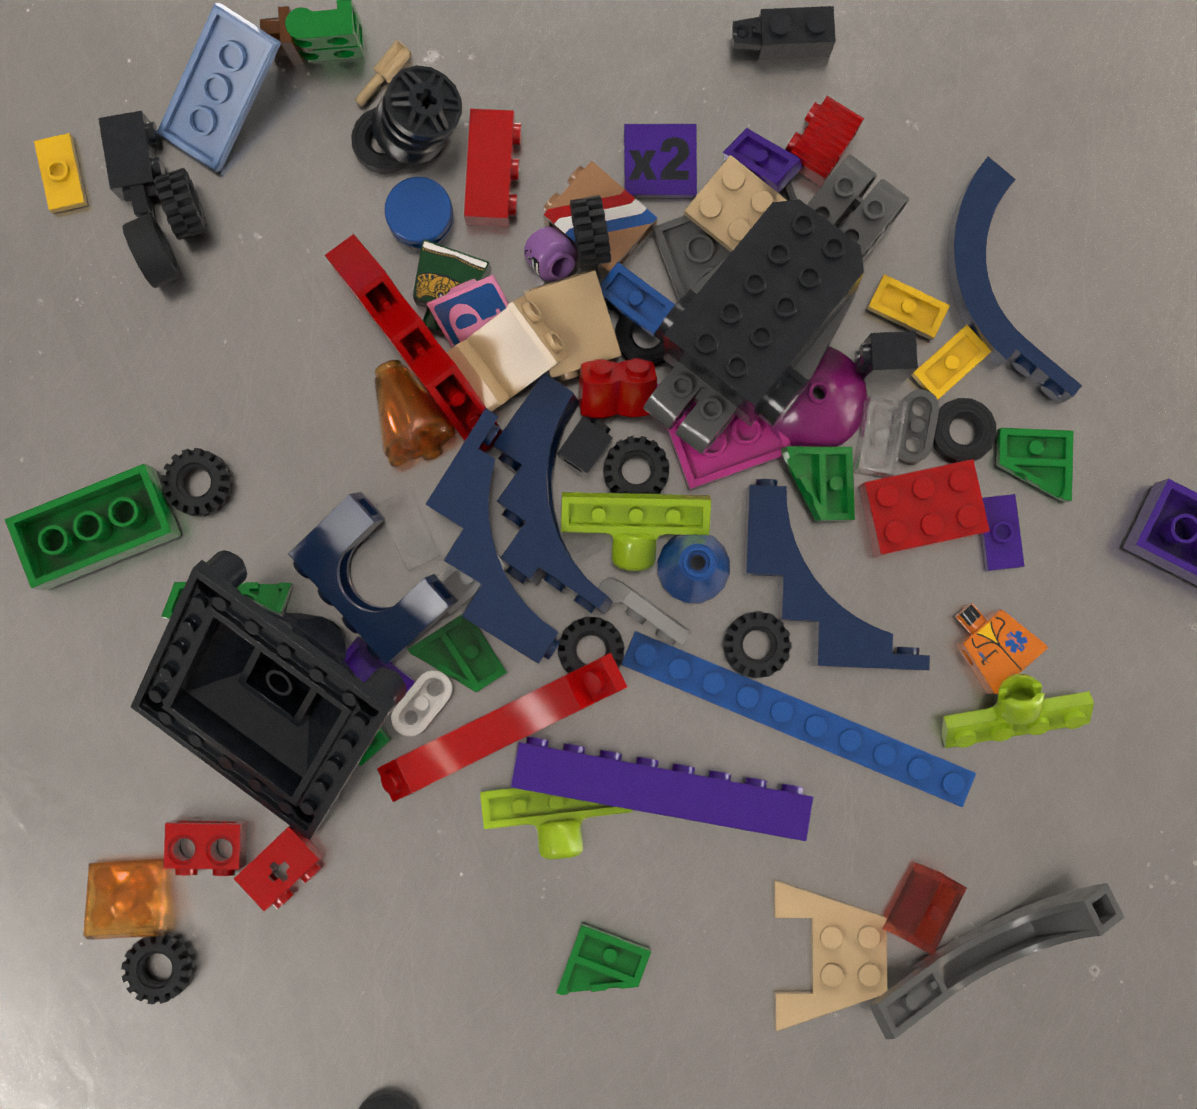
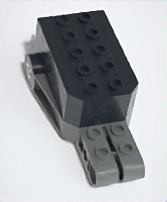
[643,154,910,455]

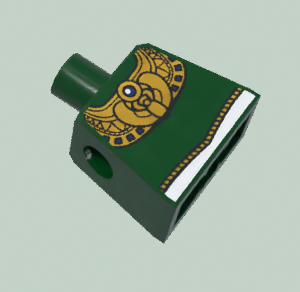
[413,239,491,334]

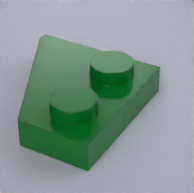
[996,428,1074,502]

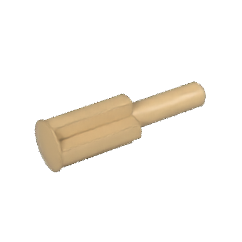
[355,40,412,106]

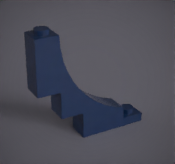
[425,409,560,664]
[743,479,930,670]

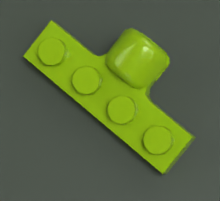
[561,492,711,571]
[941,674,1094,748]
[480,788,632,860]

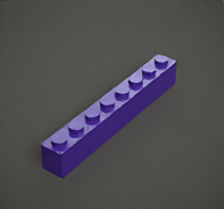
[509,736,814,841]

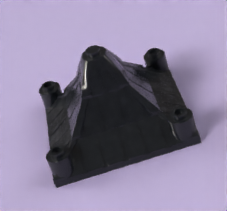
[130,550,407,840]

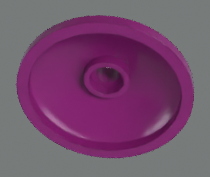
[766,346,867,447]

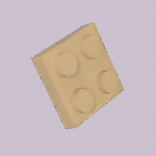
[684,155,787,252]

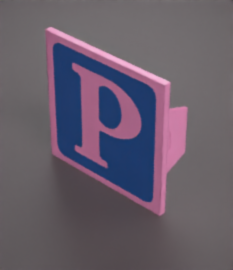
[427,275,509,348]

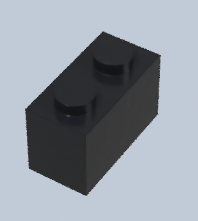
[854,331,918,382]

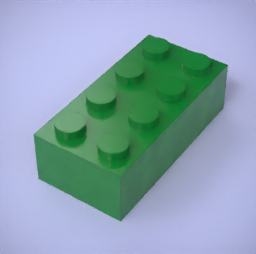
[4,463,181,591]

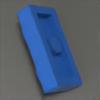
[600,262,675,337]

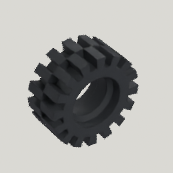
[155,168,208,240]
[570,195,611,267]
[603,436,670,494]
[161,448,233,517]
[723,611,792,678]
[558,616,624,674]
[121,932,195,1004]

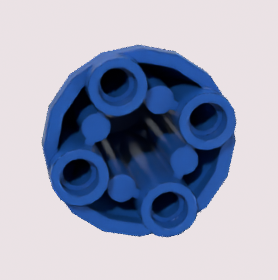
[657,535,730,603]

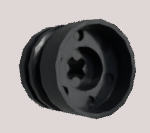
[372,65,462,164]

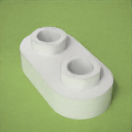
[391,671,453,736]

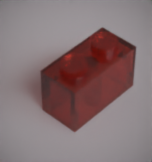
[882,863,967,955]

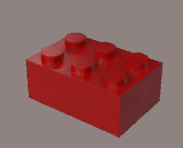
[858,459,990,557]

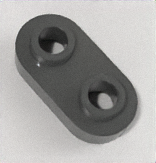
[894,389,939,463]

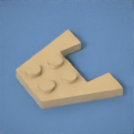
[773,879,888,1031]

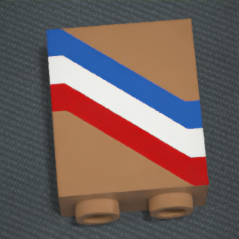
[543,161,658,277]

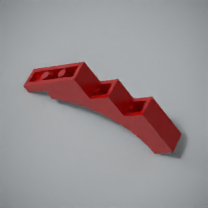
[324,234,502,452]
[377,653,628,802]

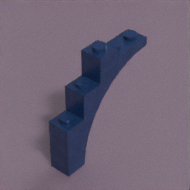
[493,373,613,614]

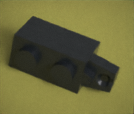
[732,6,836,60]
[98,110,165,217]

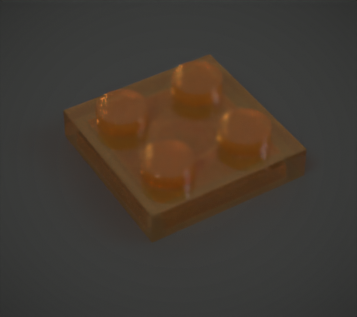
[83,859,166,940]

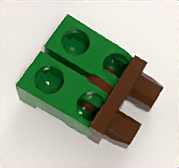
[260,0,365,66]

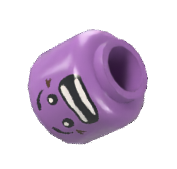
[524,226,577,281]

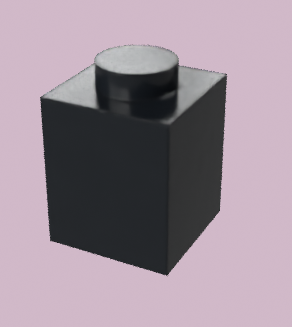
[557,417,613,478]

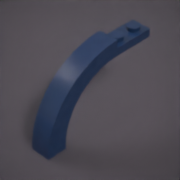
[947,156,1082,402]

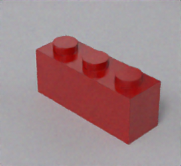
[464,108,522,228]

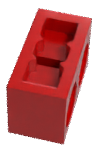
[164,820,247,876]

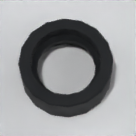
[122,213,181,288]

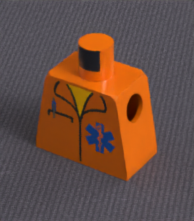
[955,603,1048,694]

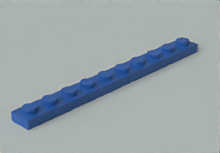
[621,631,976,807]

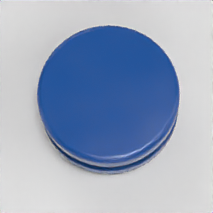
[384,177,454,249]

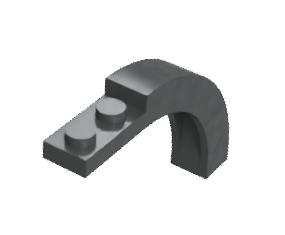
[868,883,1124,1039]

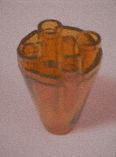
[374,360,454,467]

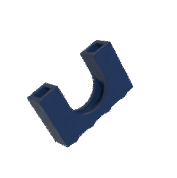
[288,492,458,664]

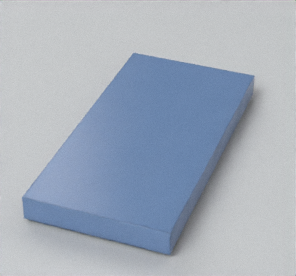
[157,3,281,172]

